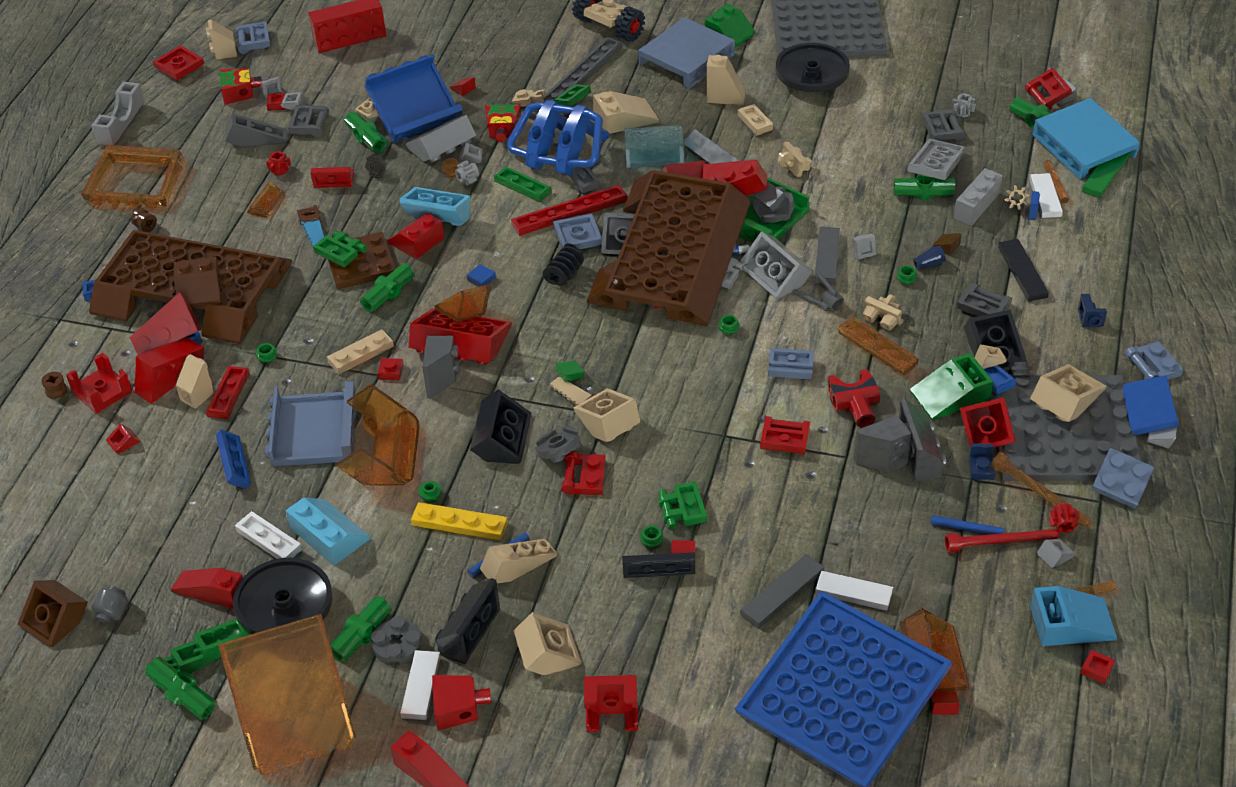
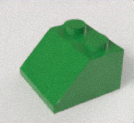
[705,3,755,48]

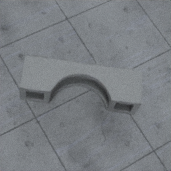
[91,81,145,146]

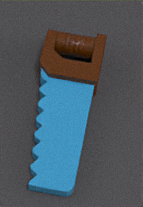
[297,205,324,250]

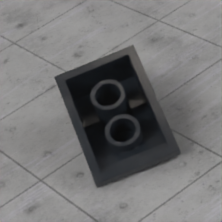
[964,309,1027,375]

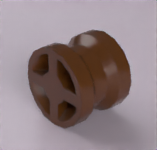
[131,208,157,232]
[41,372,67,399]

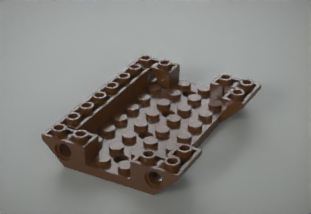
[587,170,750,326]
[89,230,293,344]

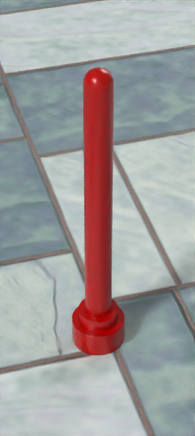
[944,529,1059,553]

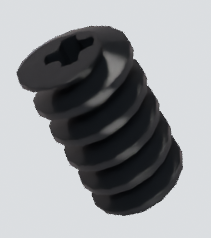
[543,243,584,286]

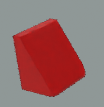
[450,77,476,96]
[106,424,140,454]
[930,691,960,714]

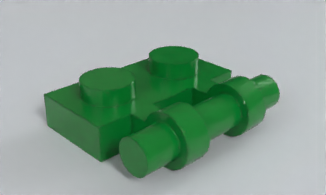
[313,230,367,267]
[658,482,707,530]

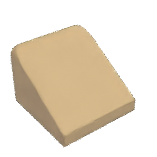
[975,345,1006,369]

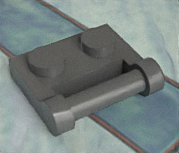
[288,105,329,137]
[923,109,967,141]
[957,282,1013,316]

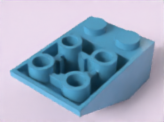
[1030,586,1117,646]

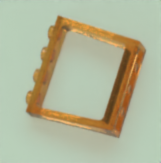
[81,145,185,209]

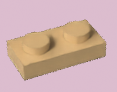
[738,104,773,136]

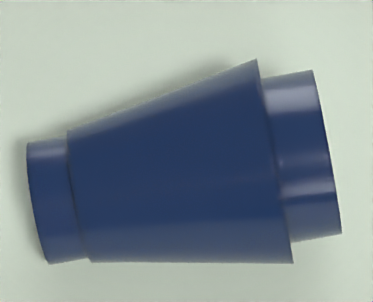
[913,246,946,270]

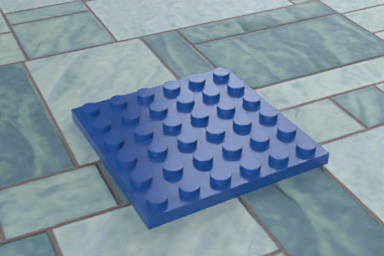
[735,591,952,787]

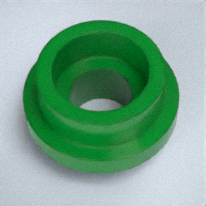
[896,265,918,284]
[718,315,740,334]
[256,343,278,363]
[418,481,441,503]
[640,525,664,548]

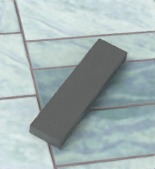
[814,227,840,284]
[740,554,824,629]

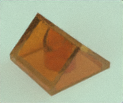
[434,284,491,322]

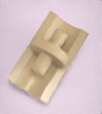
[777,142,812,177]
[863,294,903,331]

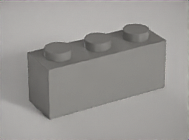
[954,168,1003,226]

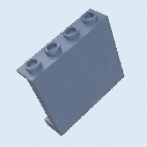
[638,17,735,89]
[265,381,357,467]

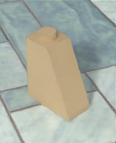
[707,55,745,105]

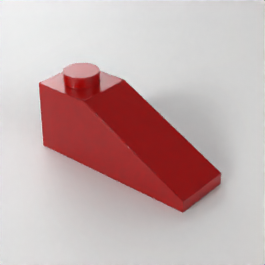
[171,568,243,609]
[390,730,469,787]

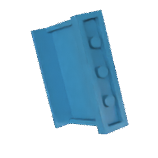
[1032,98,1140,180]

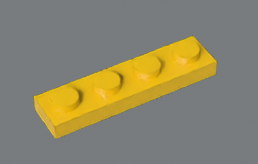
[411,502,508,541]

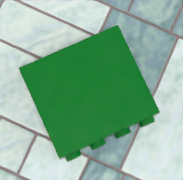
[739,177,810,243]

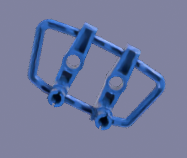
[507,100,609,176]

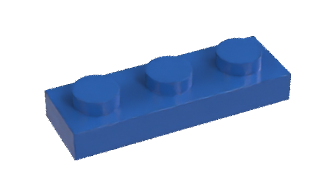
[216,429,251,489]

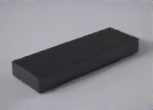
[622,552,695,578]

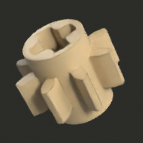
[1005,185,1030,210]

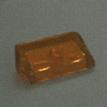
[247,181,286,218]

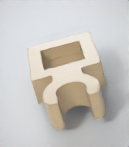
[511,90,546,107]

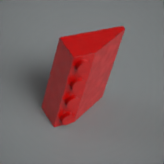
[408,308,512,364]

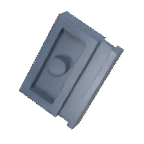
[768,348,814,380]

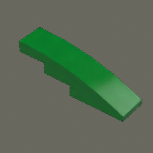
[147,619,250,688]

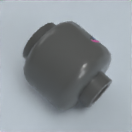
[91,585,129,624]

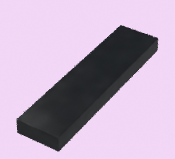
[998,239,1049,301]

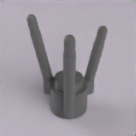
[793,270,844,311]

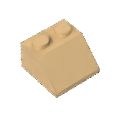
[573,388,640,442]
[513,612,582,675]

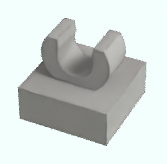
[853,234,877,260]

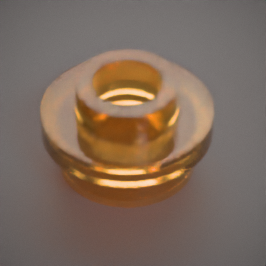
[441,158,459,176]

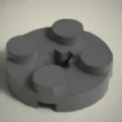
[754,187,795,223]
[535,427,582,462]
[371,616,421,664]

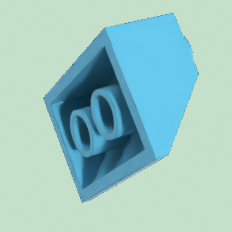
[400,187,470,226]
[285,497,371,566]

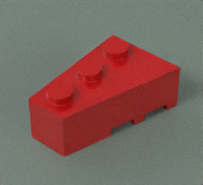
[703,159,767,196]

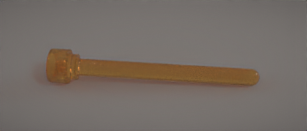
[991,451,1091,526]

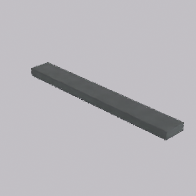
[529,37,622,120]
[683,129,787,211]

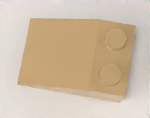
[593,91,659,134]
[1030,364,1107,422]

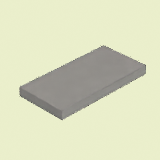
[907,139,966,180]

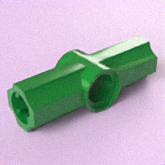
[1009,97,1051,128]
[344,111,387,153]
[893,174,955,200]
[360,263,415,313]
[328,596,392,663]
[145,656,216,720]

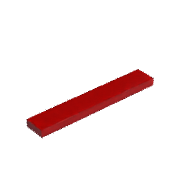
[511,185,628,236]

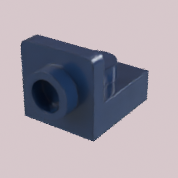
[1078,294,1107,327]
[968,443,995,480]

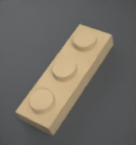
[327,329,394,375]

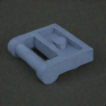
[236,21,271,54]
[1124,341,1183,380]

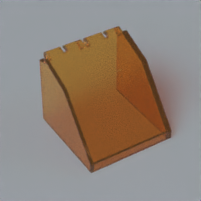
[218,614,356,775]

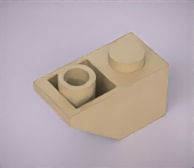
[206,20,237,60]
[176,354,214,409]

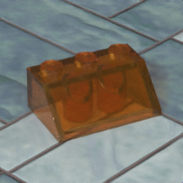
[899,608,970,691]

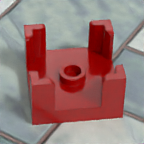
[66,352,133,414]
[584,675,638,732]

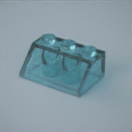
[624,125,684,168]

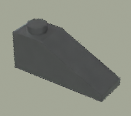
[225,113,287,147]

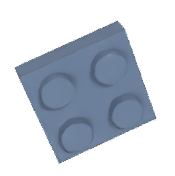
[553,214,602,250]
[1091,448,1154,509]

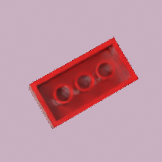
[308,0,387,53]

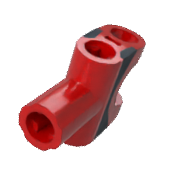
[828,369,880,428]

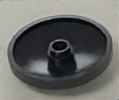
[775,43,850,92]
[233,558,333,641]

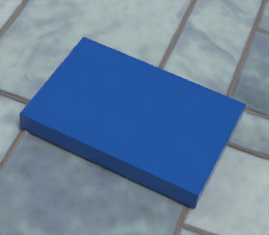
[1123,375,1179,435]

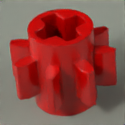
[266,151,291,175]
[1049,503,1080,533]

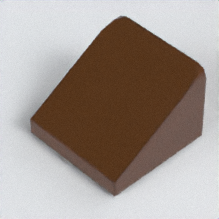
[932,233,961,255]

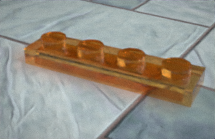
[838,316,919,375]

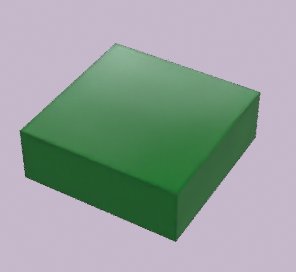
[555,360,585,382]

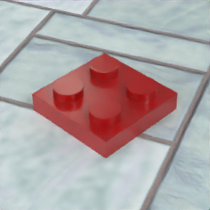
[153,45,205,80]

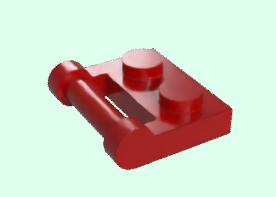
[1025,68,1073,110]
[760,416,810,454]
[561,451,606,495]

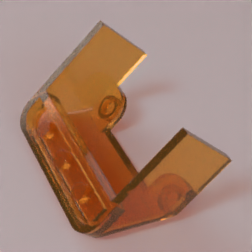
[336,384,420,486]

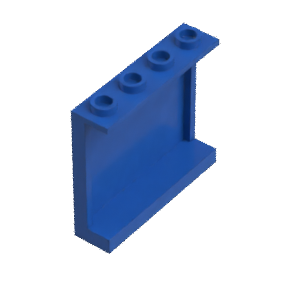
[364,54,463,144]

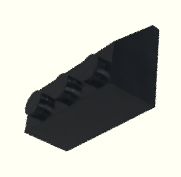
[470,389,532,464]
[436,578,500,664]

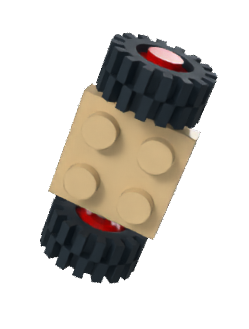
[572,0,645,42]

